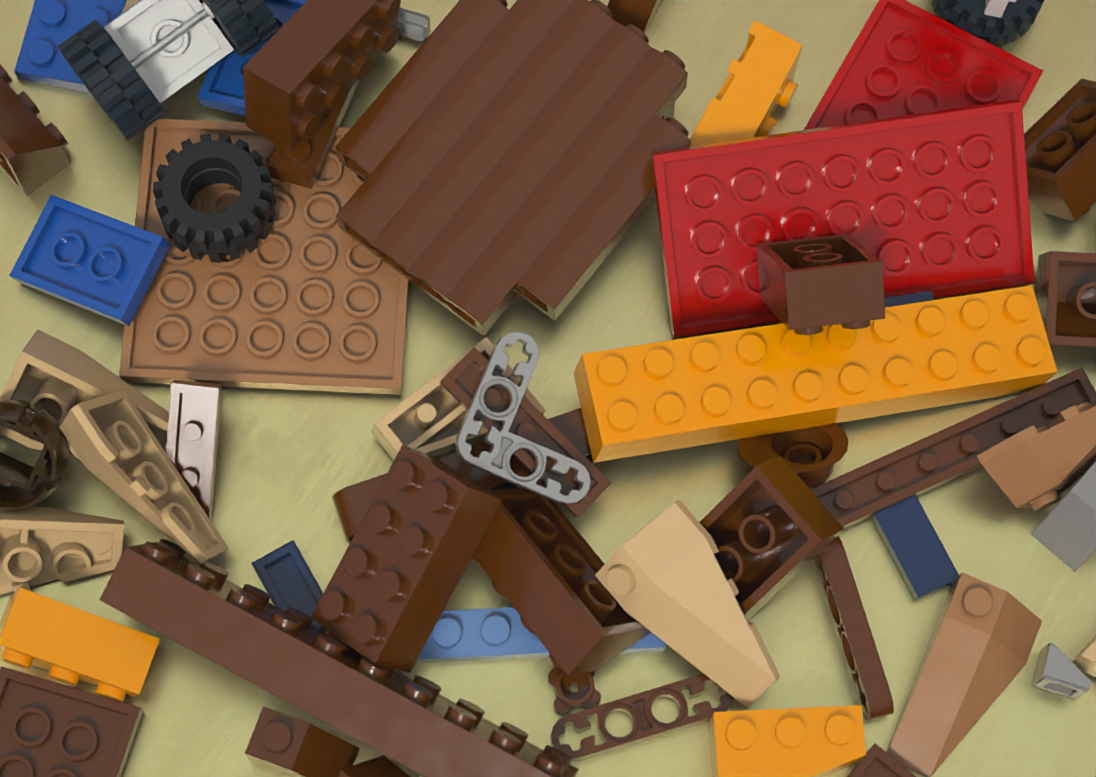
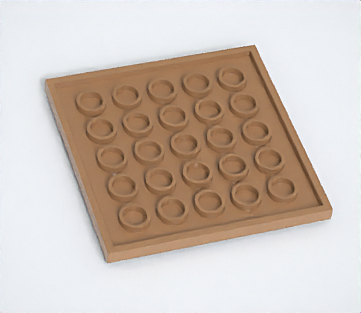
[119,118,409,395]

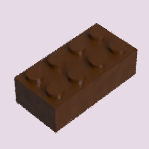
[243,0,401,152]
[311,445,502,673]

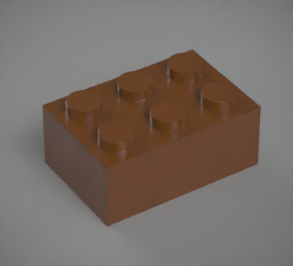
[756,233,885,335]
[699,456,844,621]

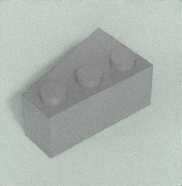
[1031,461,1096,572]

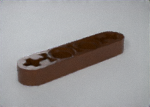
[814,536,894,720]
[550,673,734,762]

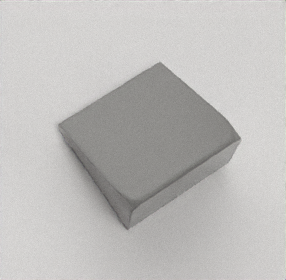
[1032,643,1092,699]

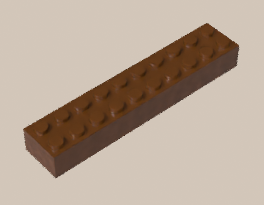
[99,539,579,777]

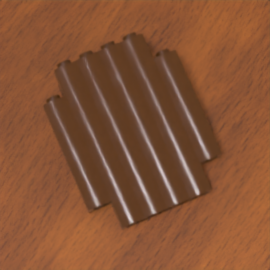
[335,0,691,336]

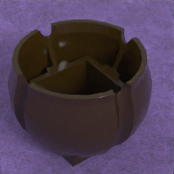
[0,399,69,511]

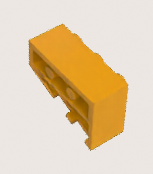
[690,20,803,146]
[0,587,160,702]
[709,705,866,777]

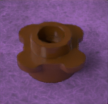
[548,667,601,715]

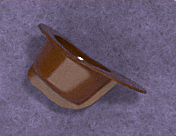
[737,423,849,489]

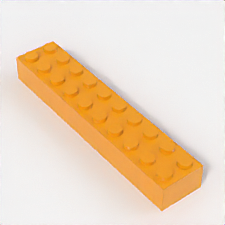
[573,285,1057,463]

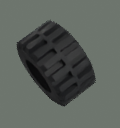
[153,133,276,262]

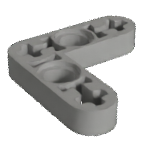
[455,331,591,504]

